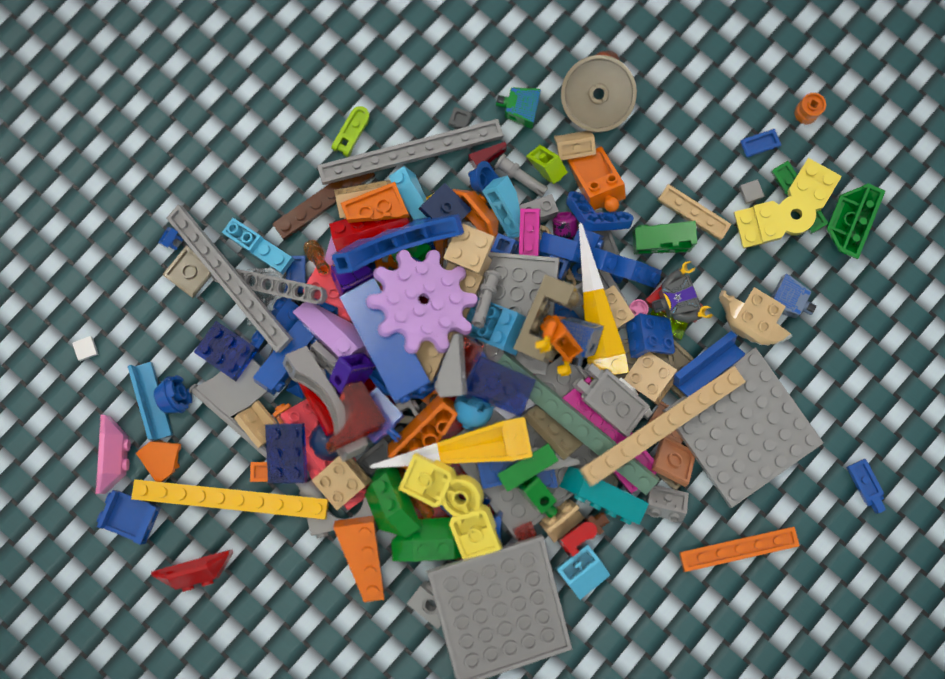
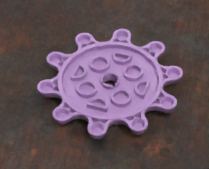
[366,250,478,354]

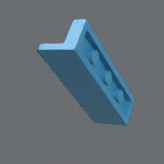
[128,362,173,441]

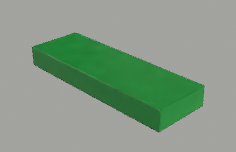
[496,443,559,492]

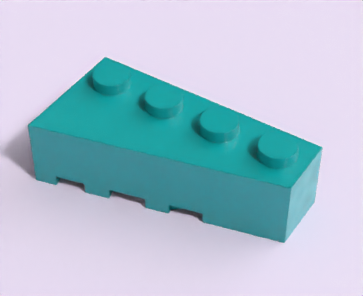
[559,466,649,525]

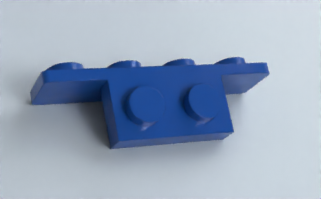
[250,281,300,348]

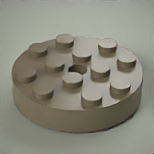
[561,55,637,132]

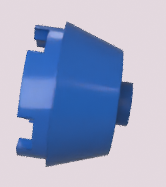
[154,375,192,413]

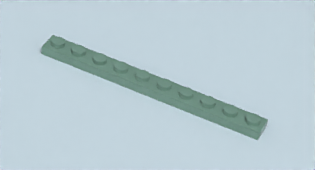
[493,352,659,495]

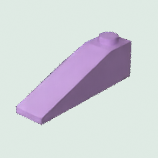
[293,302,366,360]

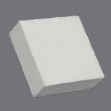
[72,336,99,361]

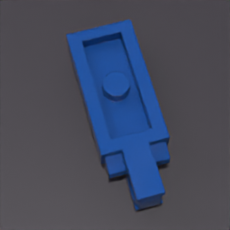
[846,459,886,513]

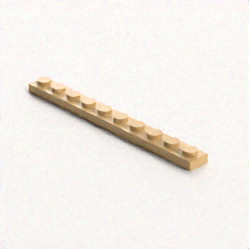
[579,366,745,487]

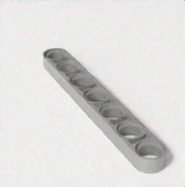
[211,268,327,304]

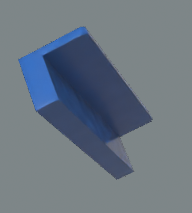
[673,331,745,397]

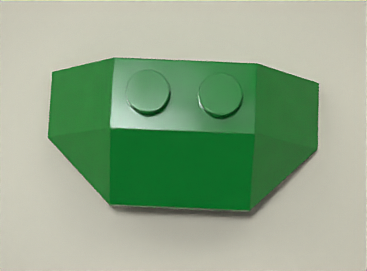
[826,183,886,259]
[365,467,422,538]
[391,517,462,562]

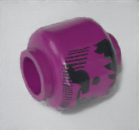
[552,212,578,240]

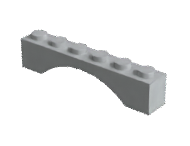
[283,346,368,462]

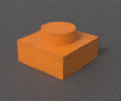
[250,462,272,482]

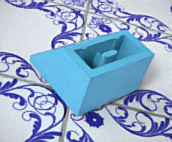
[555,544,610,600]

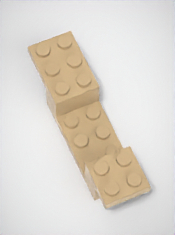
[416,223,496,383]

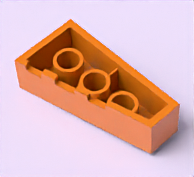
[387,394,458,470]

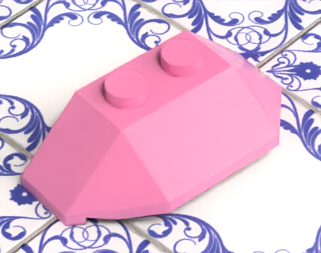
[95,415,131,494]

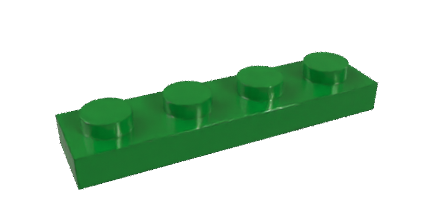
[771,161,828,234]

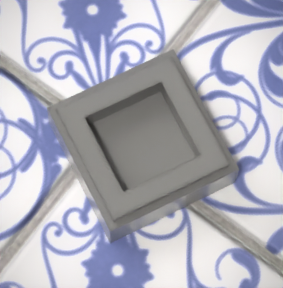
[739,179,765,204]

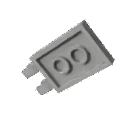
[572,363,650,437]

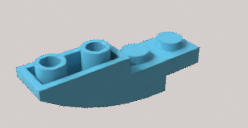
[222,218,294,274]

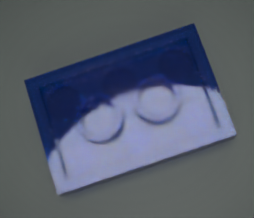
[194,321,259,381]
[467,356,537,417]
[265,423,308,483]

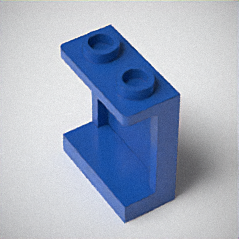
[97,490,161,545]

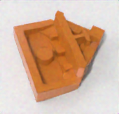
[136,440,181,482]

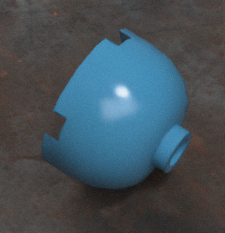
[454,395,494,430]

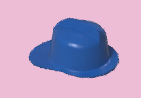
[468,161,499,193]

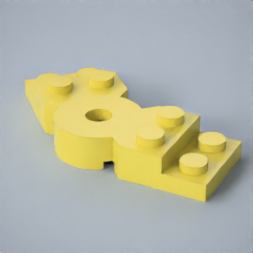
[734,158,842,249]
[398,452,502,559]

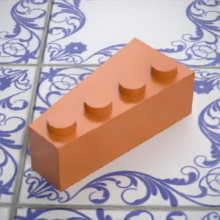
[333,516,385,602]

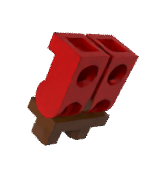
[557,512,610,557]

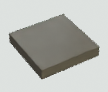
[162,245,211,298]

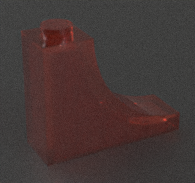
[325,381,386,453]

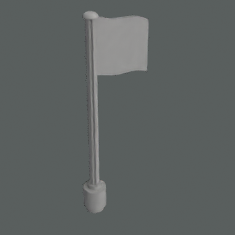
[189,355,327,499]

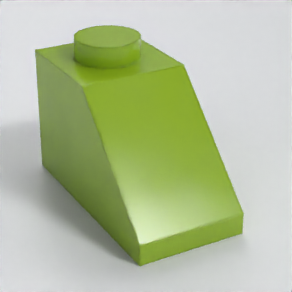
[526,145,568,184]

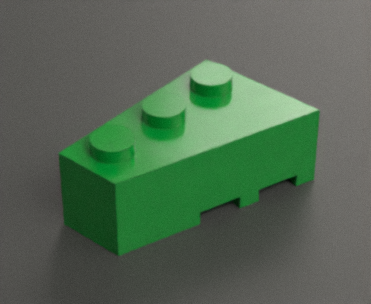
[632,221,697,254]

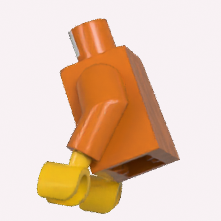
[535,315,583,377]

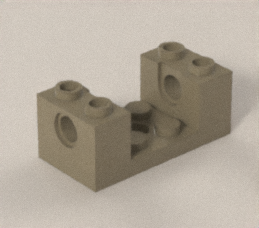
[513,274,580,364]

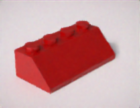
[329,217,410,251]

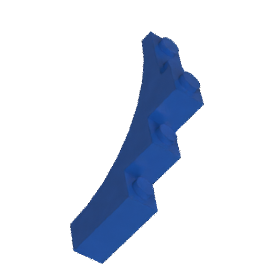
[331,214,464,274]
[539,232,662,288]

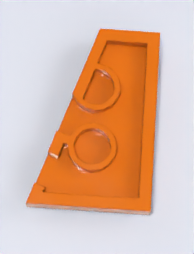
[340,182,409,223]

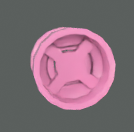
[629,299,649,316]

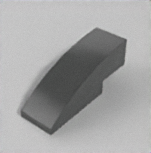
[356,423,407,476]

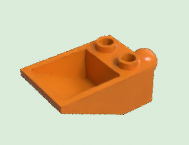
[568,146,626,212]

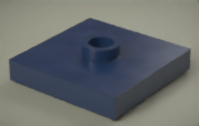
[419,183,472,221]

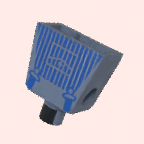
[771,274,817,318]
[561,317,604,366]

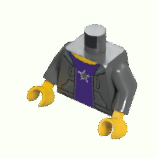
[652,261,713,323]

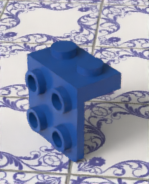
[626,313,675,358]

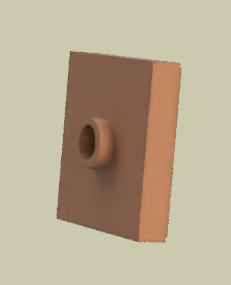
[652,436,695,487]

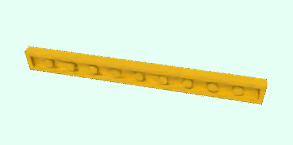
[131,480,329,520]

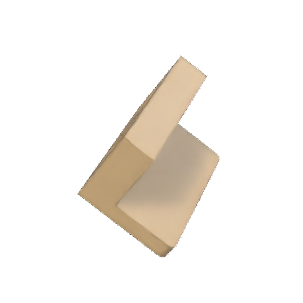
[554,131,596,160]

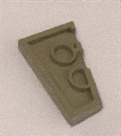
[523,405,584,460]

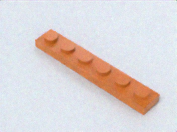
[679,527,799,572]

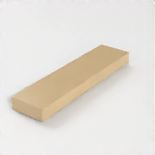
[657,184,732,241]

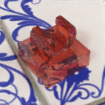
[512,521,537,542]

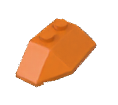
[452,189,499,249]

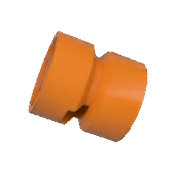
[794,92,826,125]

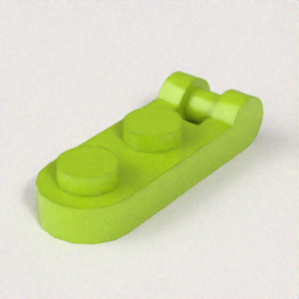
[331,106,370,157]

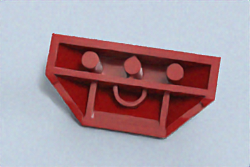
[151,550,233,592]

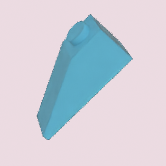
[389,166,427,220]
[482,175,520,238]

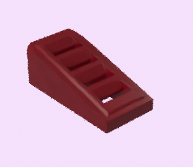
[468,142,507,169]

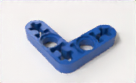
[566,191,634,231]

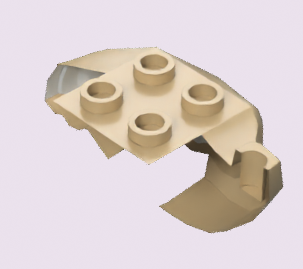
[719,287,792,346]

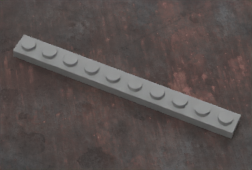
[317,119,503,185]
[166,205,293,353]

